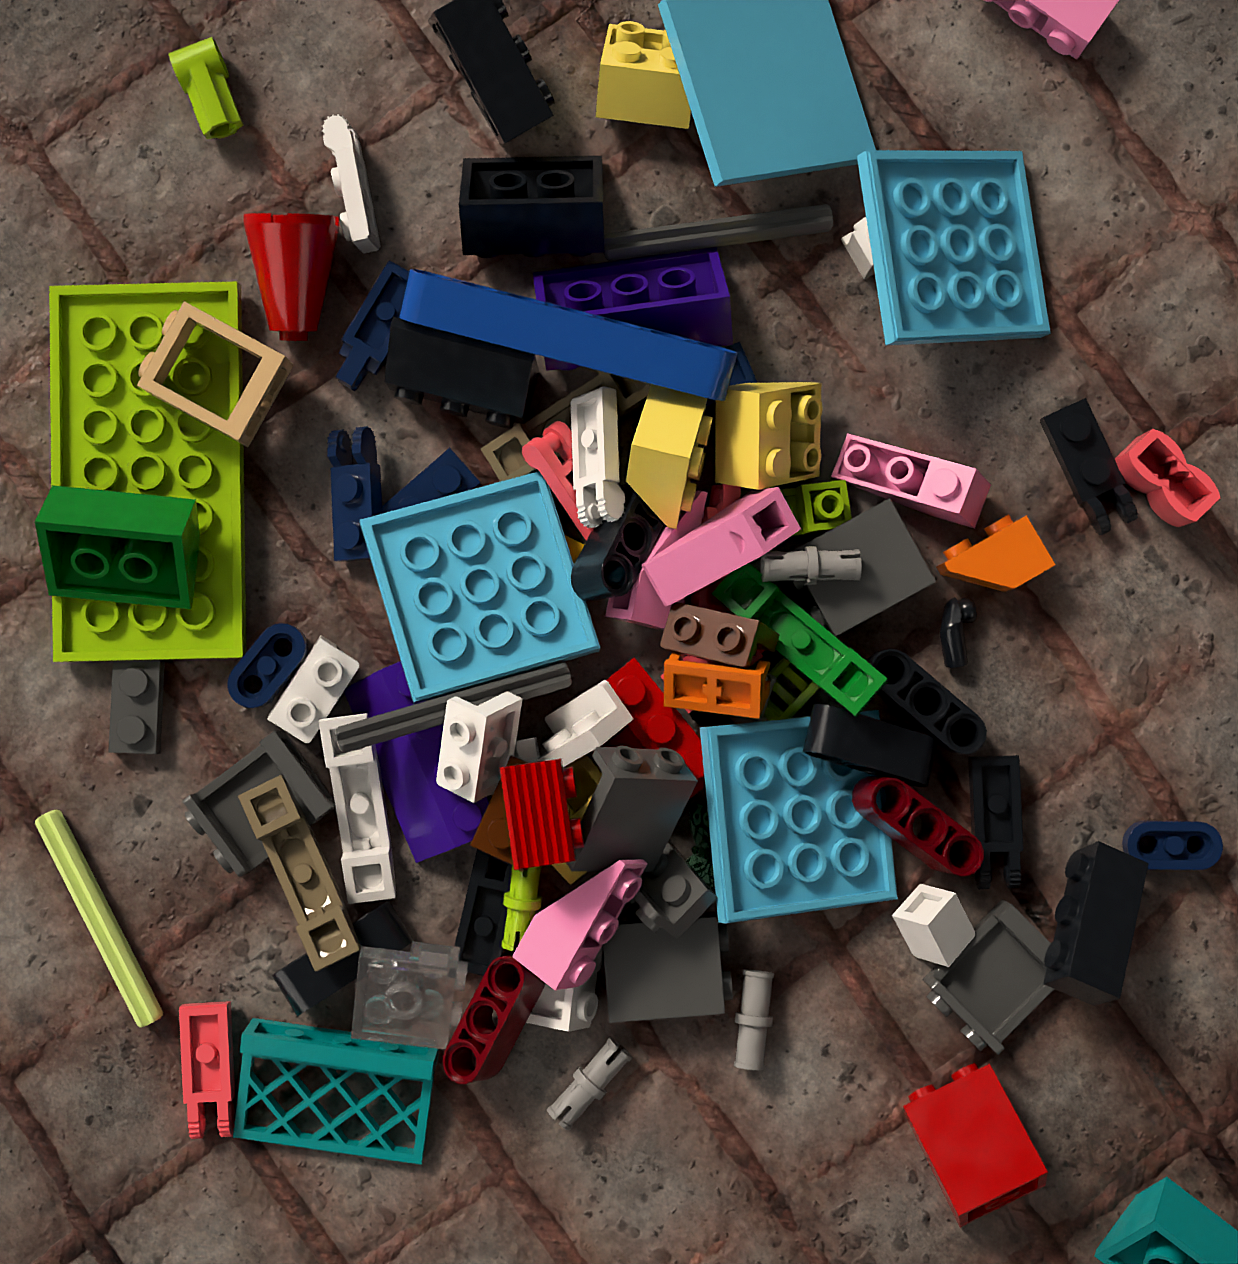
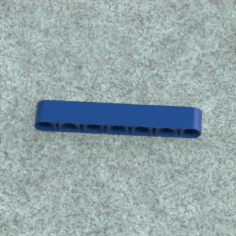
[399,269,738,401]

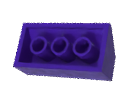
[533,247,733,371]
[344,661,492,863]

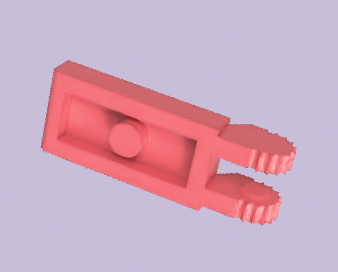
[179,1001,235,1139]

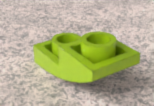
[780,480,852,537]

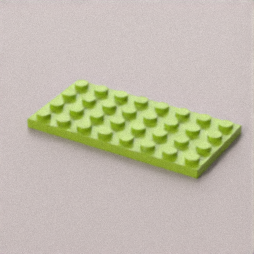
[49,281,246,662]

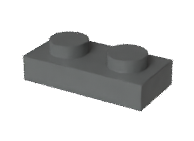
[108,660,165,754]

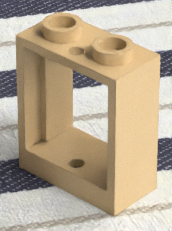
[137,301,294,447]

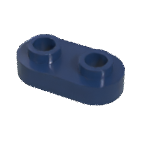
[228,623,308,708]
[1122,820,1223,870]

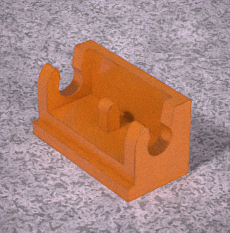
[664,652,770,719]

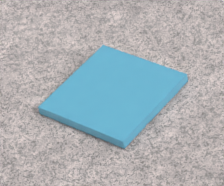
[658,0,876,187]
[857,150,1051,346]
[360,471,600,705]
[700,710,898,924]

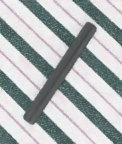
[604,204,833,261]
[335,662,572,753]

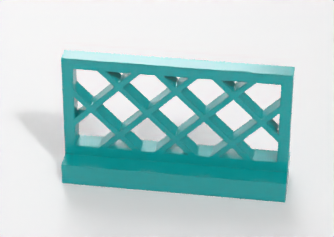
[233,1018,440,1165]

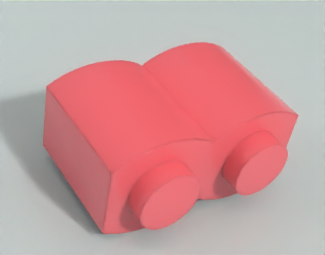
[1115,429,1220,527]

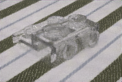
[351,941,468,1049]

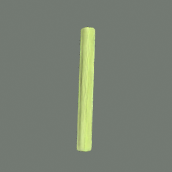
[35,810,163,1028]

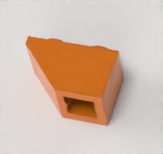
[936,514,1056,592]

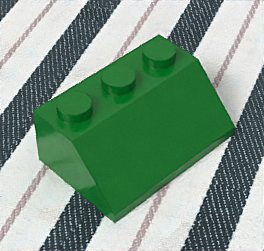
[35,485,200,609]

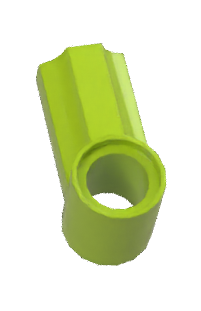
[169,37,244,139]

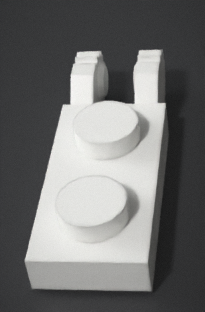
[322,114,381,254]
[571,386,625,528]

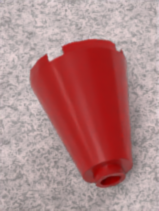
[244,213,340,341]

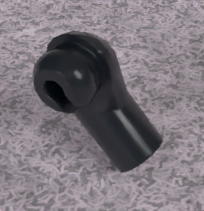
[940,597,977,668]

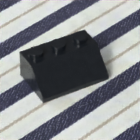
[459,155,604,258]
[384,316,539,429]

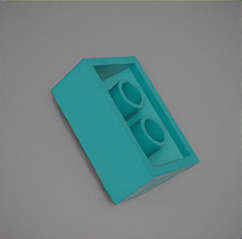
[1094,1176,1238,1264]

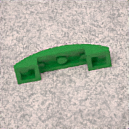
[711,563,889,717]

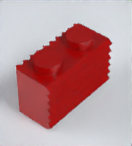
[500,758,584,870]

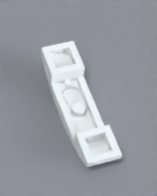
[318,713,396,904]

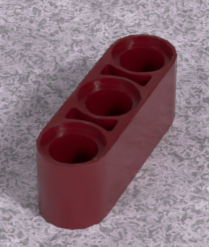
[852,776,984,876]
[443,955,546,1084]

